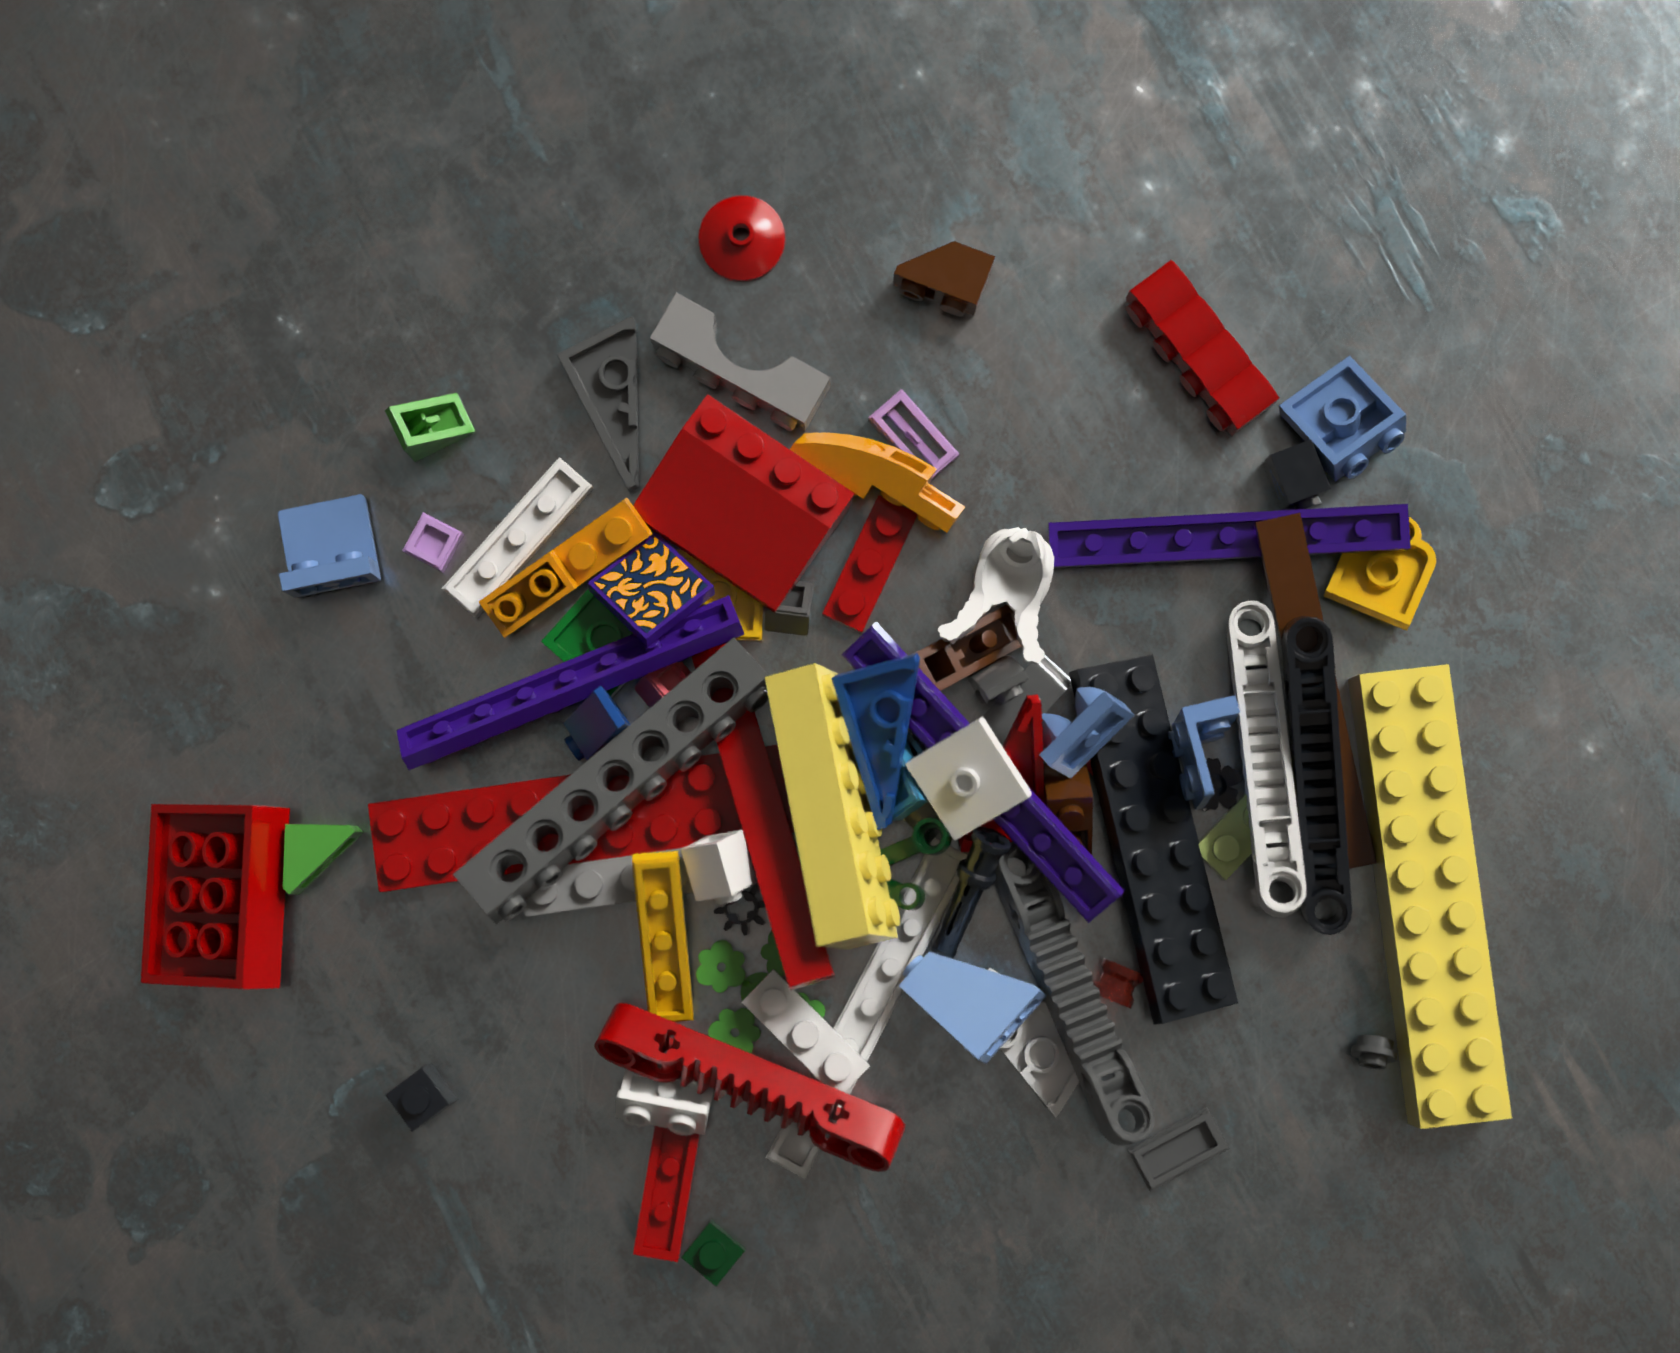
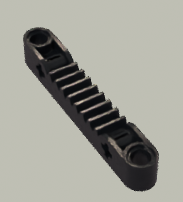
[1281,616,1352,935]

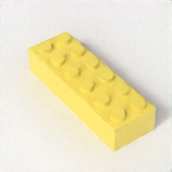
[765,663,900,950]

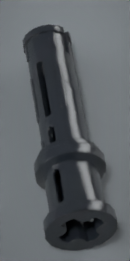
[929,827,1011,959]

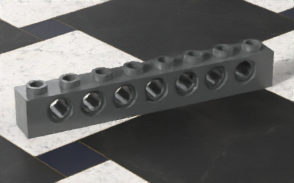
[453,637,769,925]

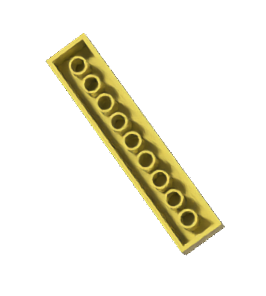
[1348,664,1512,1129]

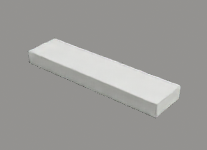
[441,457,594,619]

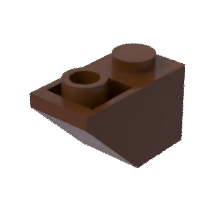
[893,241,995,316]
[1044,763,1093,855]

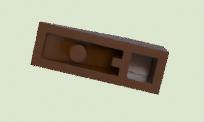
[911,604,1022,691]

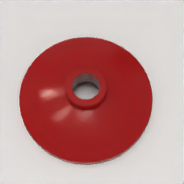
[698,196,785,282]

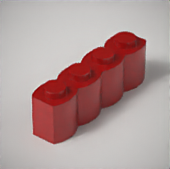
[1126,260,1279,436]

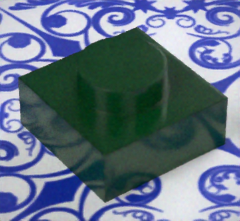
[681,1220,746,1287]

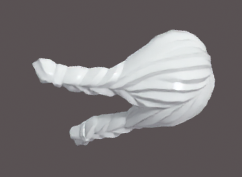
[938,527,1054,664]

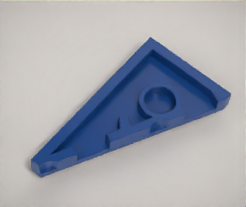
[832,653,920,830]

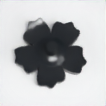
[1202,758,1242,812]

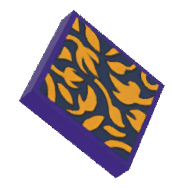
[588,532,715,647]

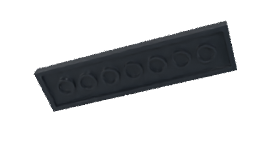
[1069,654,1238,1025]

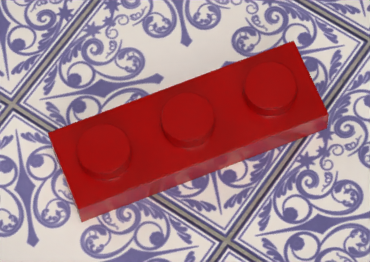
[822,495,918,634]
[633,1126,700,1262]

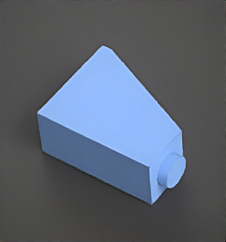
[899,952,1047,1064]

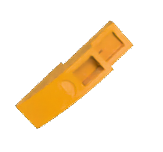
[790,432,965,533]
[479,498,653,638]

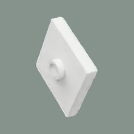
[905,716,1032,841]

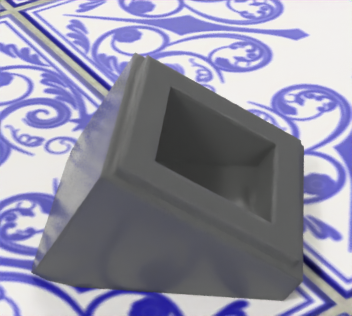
[764,581,814,636]

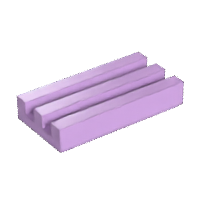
[868,389,959,482]

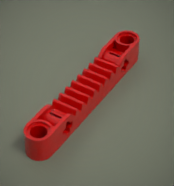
[594,1003,905,1172]

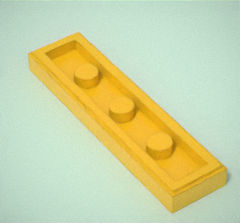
[632,851,694,1022]

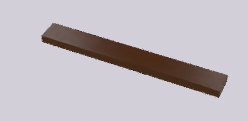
[1254,513,1376,869]

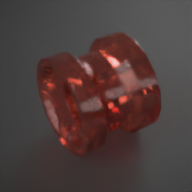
[1093,958,1143,1009]

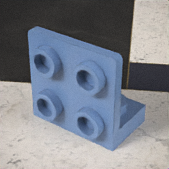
[278,494,381,598]
[1168,695,1240,810]

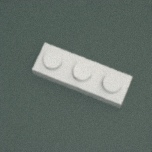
[742,969,870,1092]

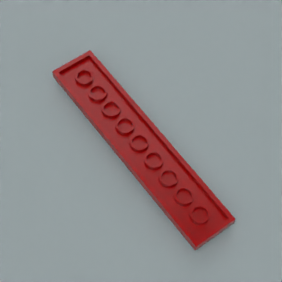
[368,745,795,893]

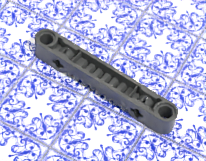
[994,841,1155,1146]

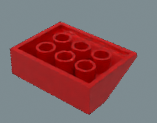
[633,394,855,613]
[141,804,290,989]

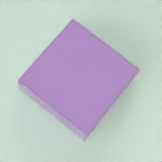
[402,512,464,573]

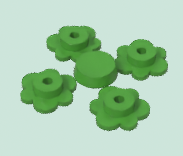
[696,930,825,1054]

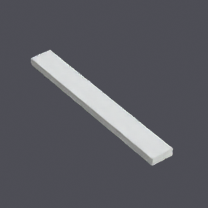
[766,838,967,1179]

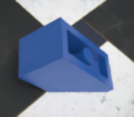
[563,686,630,761]

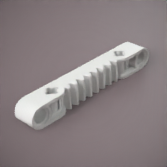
[1226,600,1306,918]

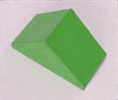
[385,393,476,462]
[283,824,364,895]

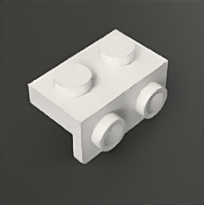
[615,1068,714,1135]

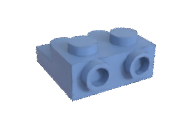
[1279,355,1406,482]

